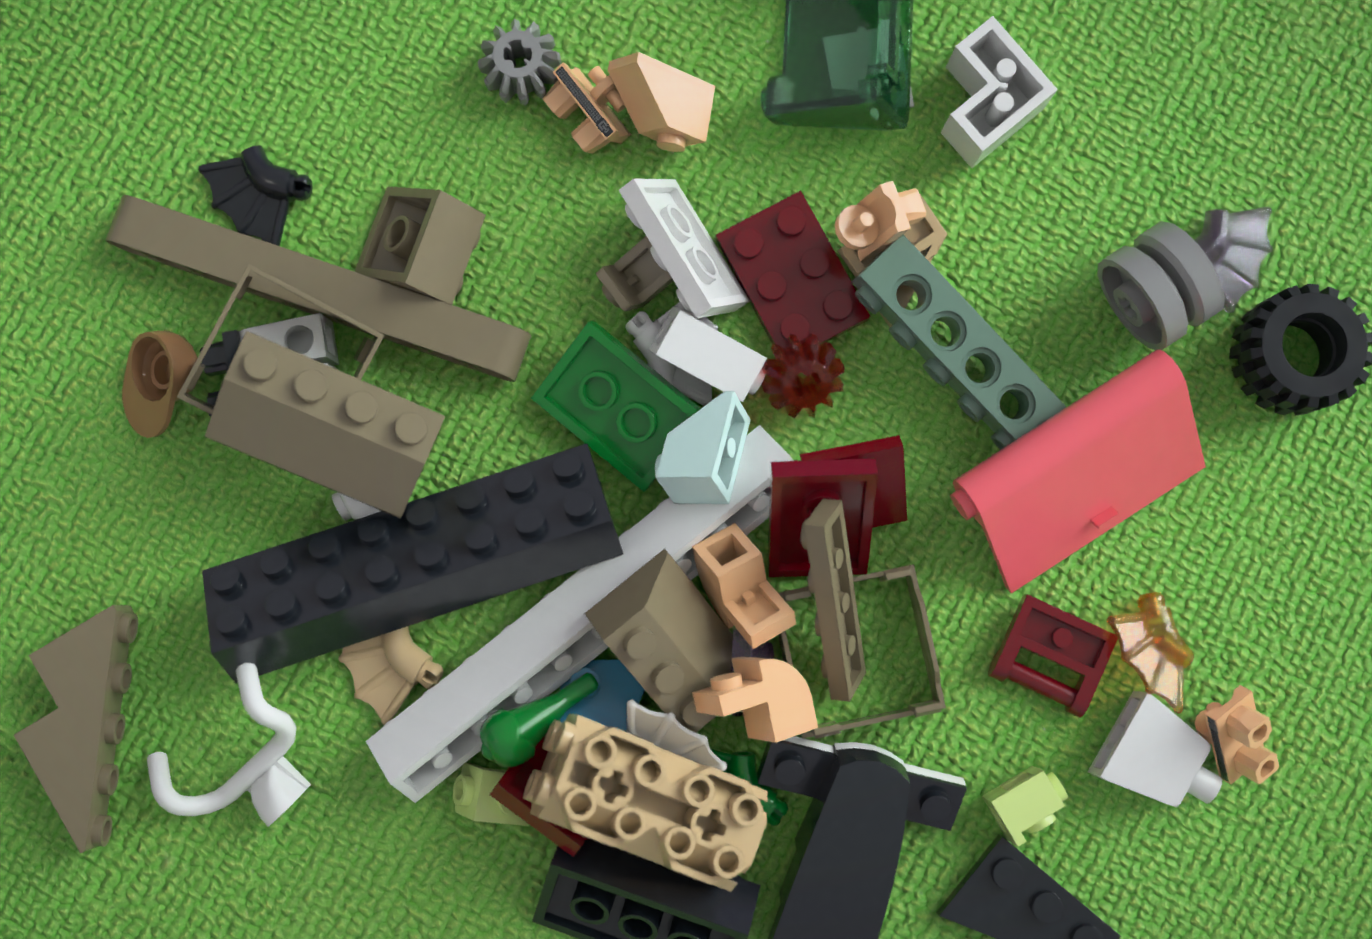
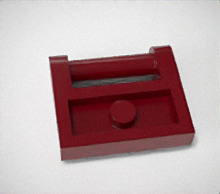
[988,594,1119,718]

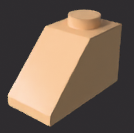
[608,52,715,152]

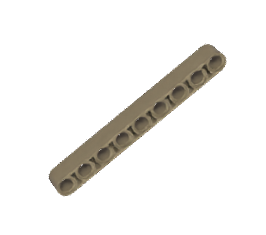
[105,195,532,382]

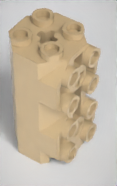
[523,714,767,892]

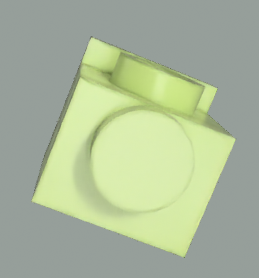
[982,766,1068,847]

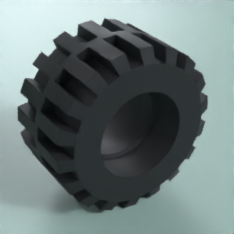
[1230,284,1372,416]

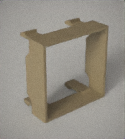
[177,263,385,415]
[778,564,946,739]

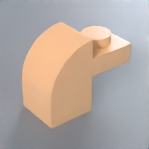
[692,523,796,649]
[692,657,818,743]

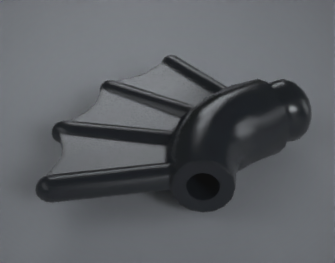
[198,145,313,246]

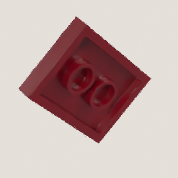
[715,190,871,365]
[767,459,878,577]

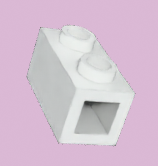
[649,306,767,402]

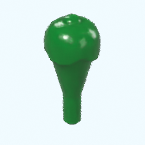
[480,673,598,768]

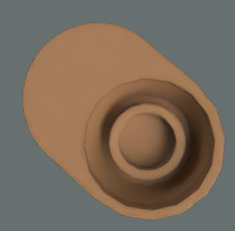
[122,330,198,438]

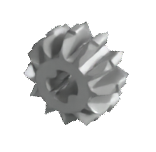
[478,18,561,106]

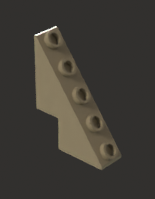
[14,605,138,853]

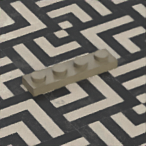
[801,499,866,702]

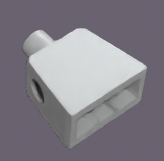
[1088,691,1223,808]

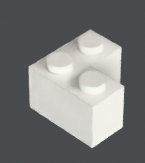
[941,16,1058,168]

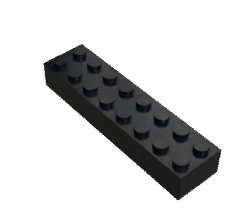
[202,443,624,683]

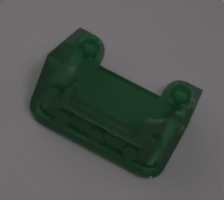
[761,0,913,131]

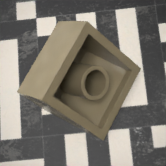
[355,186,486,305]

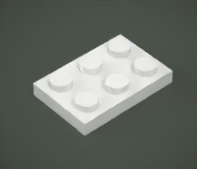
[619,179,750,318]

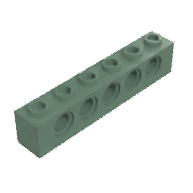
[851,234,1066,450]

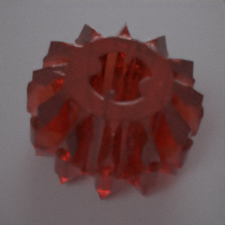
[761,333,845,419]

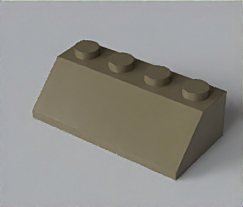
[205,331,445,519]

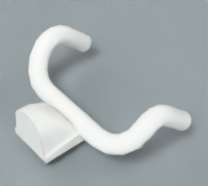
[147,663,311,827]

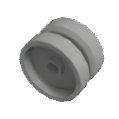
[1098,221,1225,350]

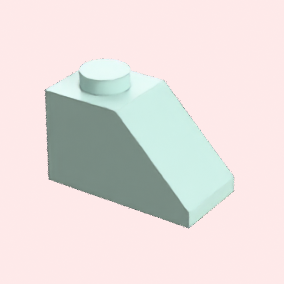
[655,391,751,504]

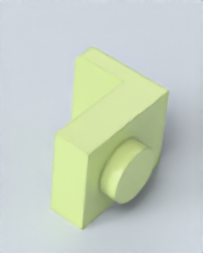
[453,763,529,826]

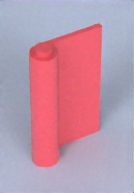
[950,349,1206,594]

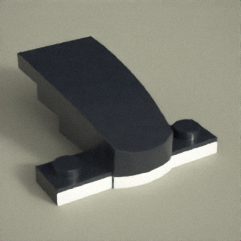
[757,736,967,939]

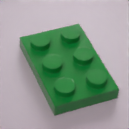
[531,320,701,492]

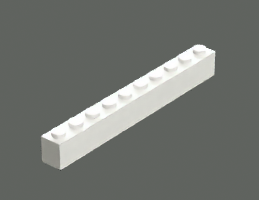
[366,425,794,803]

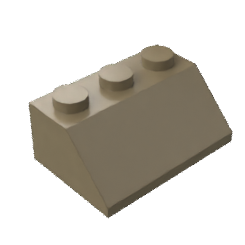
[584,549,747,733]

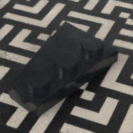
[936,834,1121,939]

